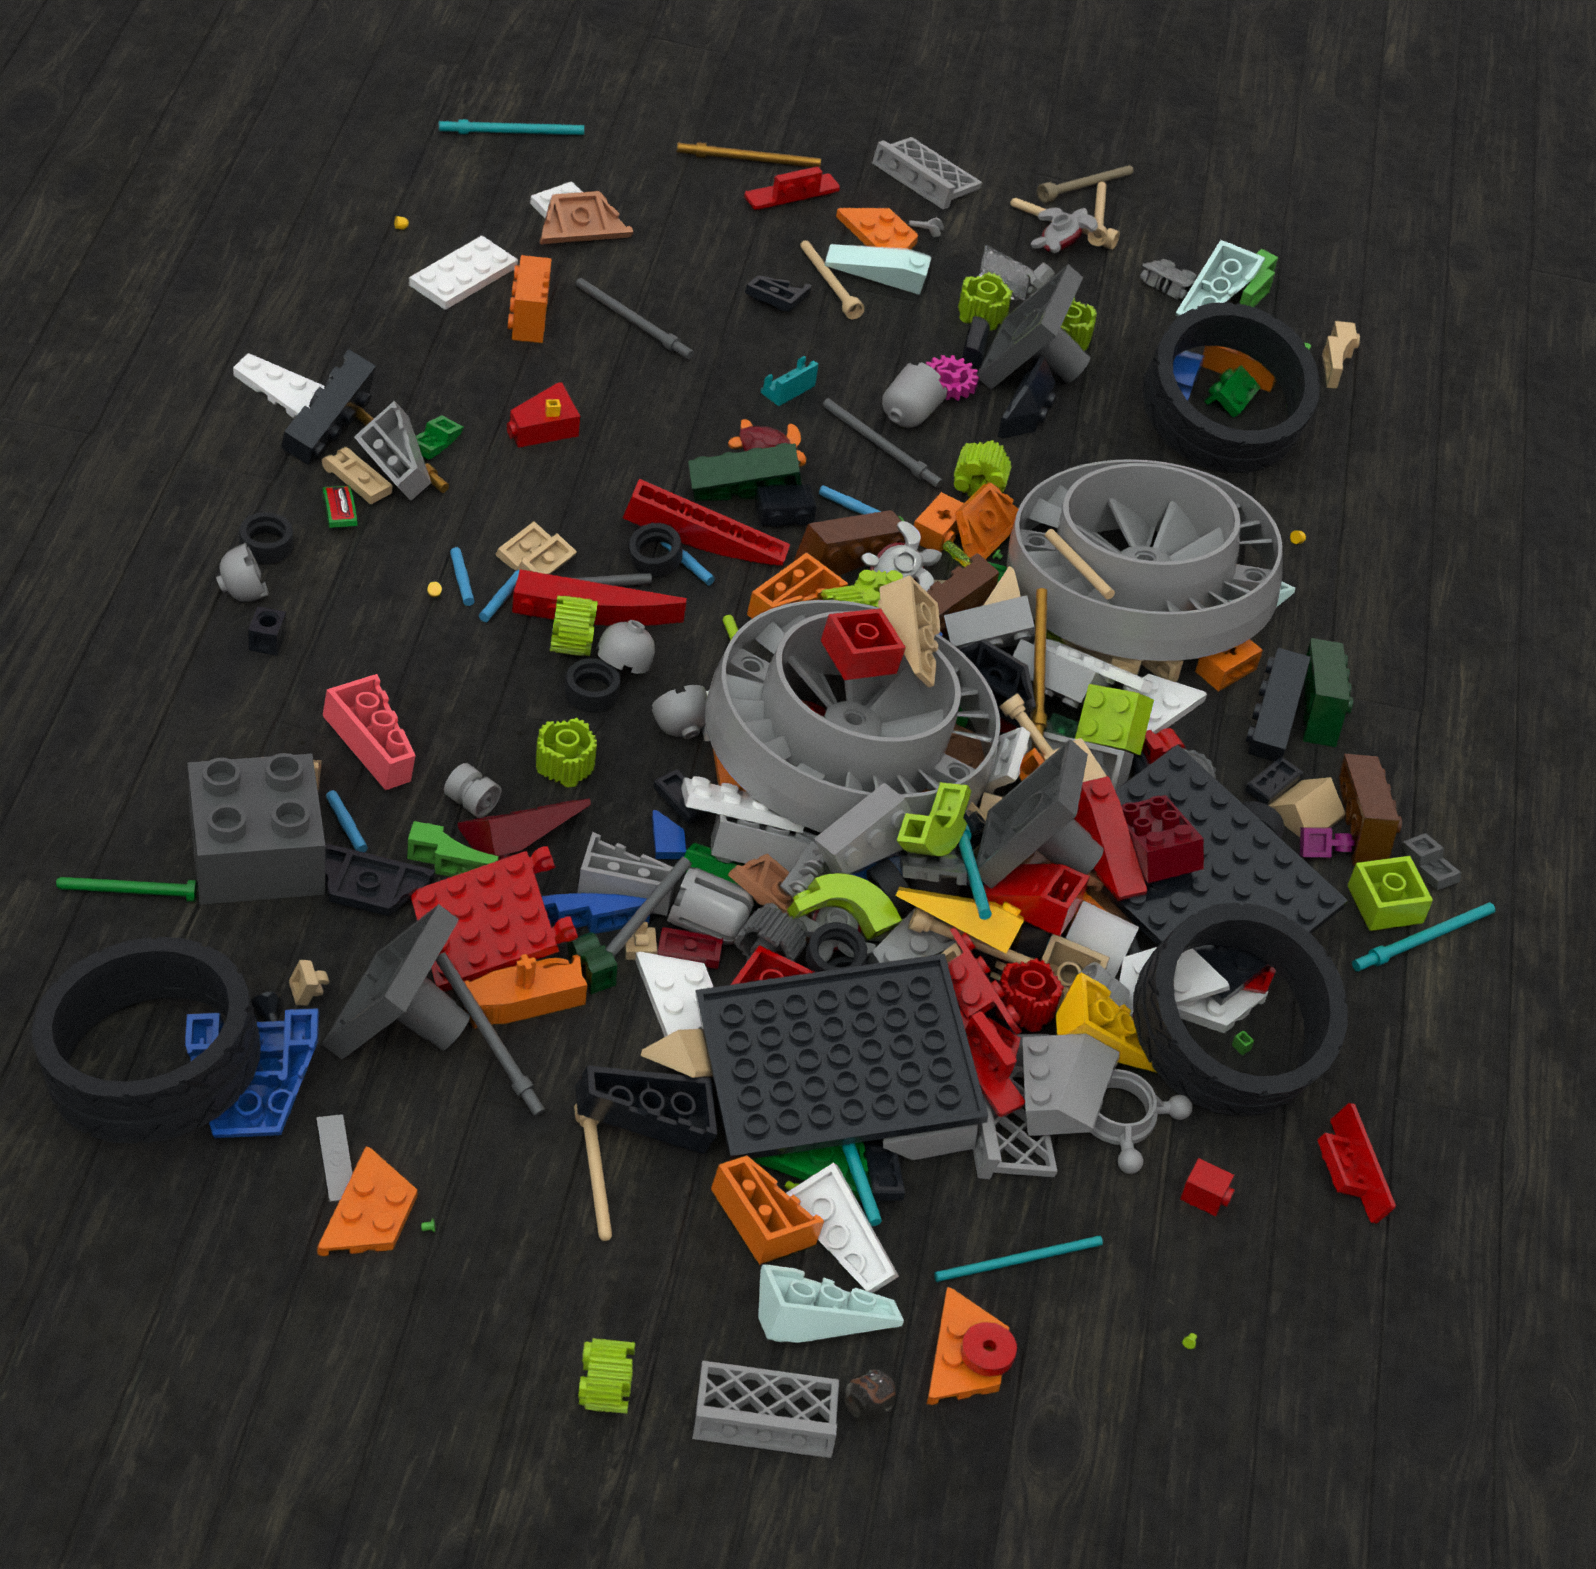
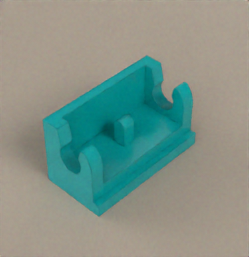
[761,356,819,406]

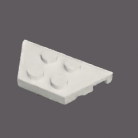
[1139,674,1207,734]
[1119,947,1230,1017]
[635,952,713,1037]
[1177,990,1268,1033]

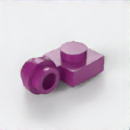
[1300,827,1355,857]

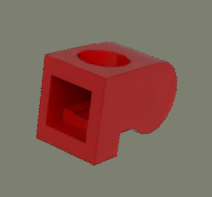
[1142,728,1186,764]

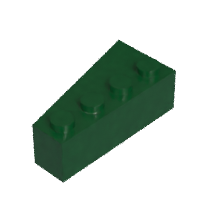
[688,443,802,502]
[1303,638,1353,747]

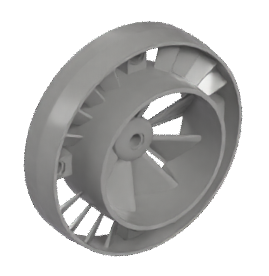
[1006,459,1283,661]
[705,600,1000,833]

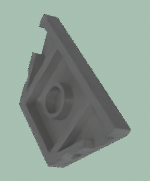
[900,845,967,885]

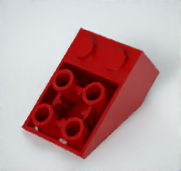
[984,864,1090,937]

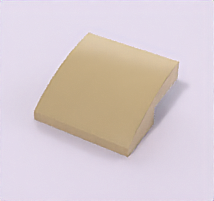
[495,521,577,574]

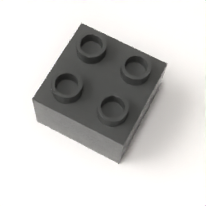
[188,753,325,905]

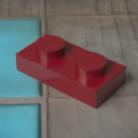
[657,927,723,969]

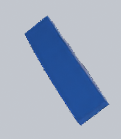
[542,893,650,934]

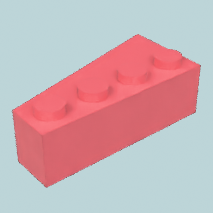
[323,674,416,790]

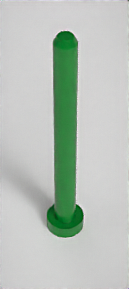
[56,877,197,902]

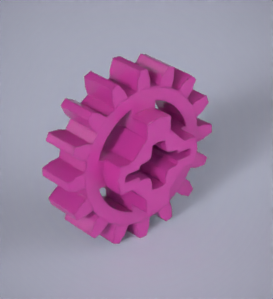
[926,355,979,401]

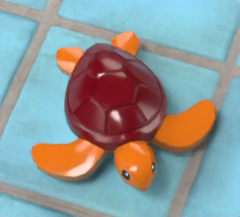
[728,419,806,466]

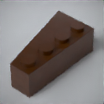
[793,510,905,576]
[927,553,1000,638]
[1339,754,1402,866]

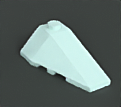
[1176,240,1265,316]
[824,244,931,295]
[758,1264,904,1343]

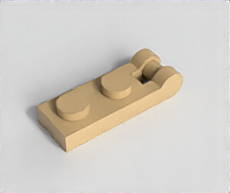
[322,447,392,504]

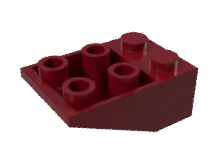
[1121,795,1204,883]

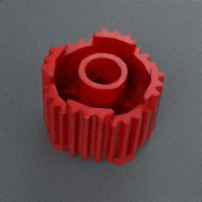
[995,958,1064,1032]

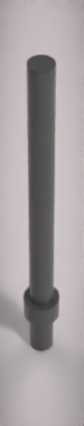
[576,278,694,360]
[823,398,943,489]
[435,953,545,1117]

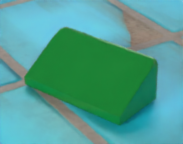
[684,843,745,883]

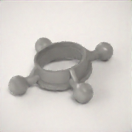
[1090,1062,1192,1174]

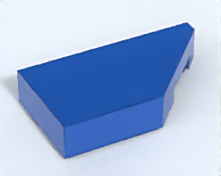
[652,810,686,859]

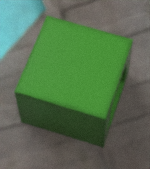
[1232,1030,1254,1055]

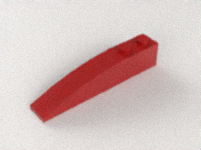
[622,479,790,566]
[512,569,687,626]

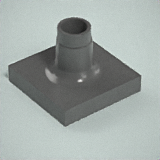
[977,264,1090,389]
[976,739,1104,889]
[322,904,470,1060]

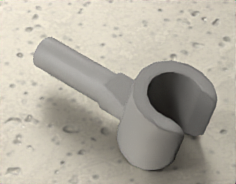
[909,218,944,237]

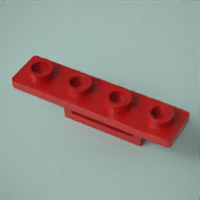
[744,167,840,210]
[947,927,1022,1035]
[959,1008,1025,1117]
[1317,1103,1396,1224]

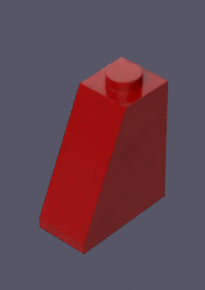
[507,382,580,448]

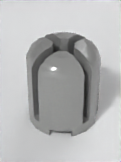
[667,866,754,945]

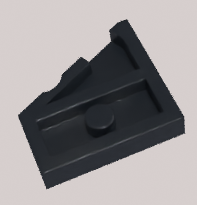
[745,275,812,312]

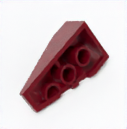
[457,798,591,860]

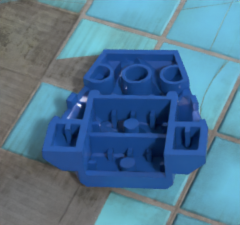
[185,1009,319,1138]

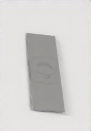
[317,1114,353,1201]

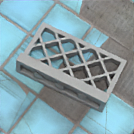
[872,137,983,209]
[973,1066,1058,1179]
[692,1361,839,1458]

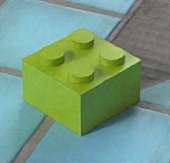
[1075,684,1154,755]
[1348,856,1433,931]

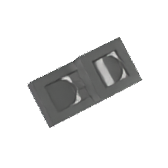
[1402,833,1461,891]

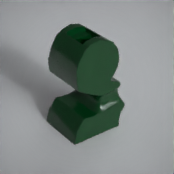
[567,932,618,994]

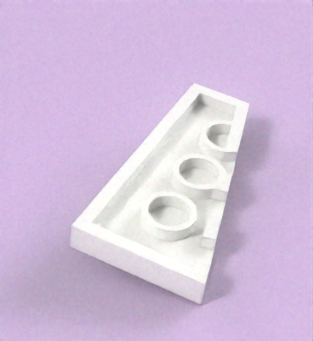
[233,353,325,418]
[1033,639,1154,693]
[786,1163,899,1293]

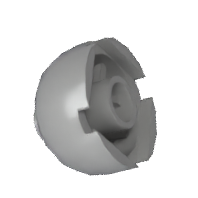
[216,543,269,602]
[596,620,655,674]
[652,685,708,739]

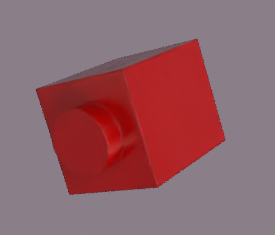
[1180,1158,1235,1216]

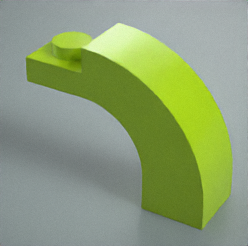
[897,782,972,856]
[787,873,902,941]

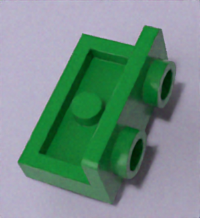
[1204,365,1261,418]

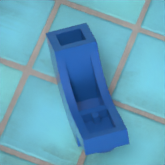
[1173,350,1204,401]

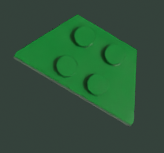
[752,1142,868,1201]

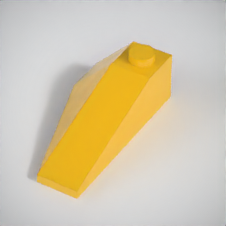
[895,887,1024,954]
[1056,972,1157,1073]

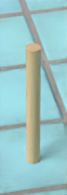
[1045,529,1115,600]

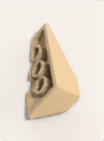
[878,575,940,688]

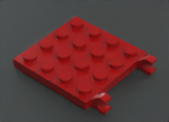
[411,846,578,992]

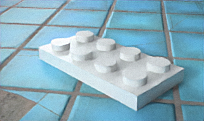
[409,236,518,310]
[681,776,804,833]

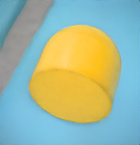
[394,216,408,230]
[1290,531,1306,544]
[427,582,442,597]

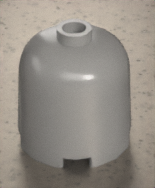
[882,362,947,428]

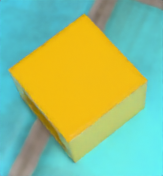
[545,399,561,417]

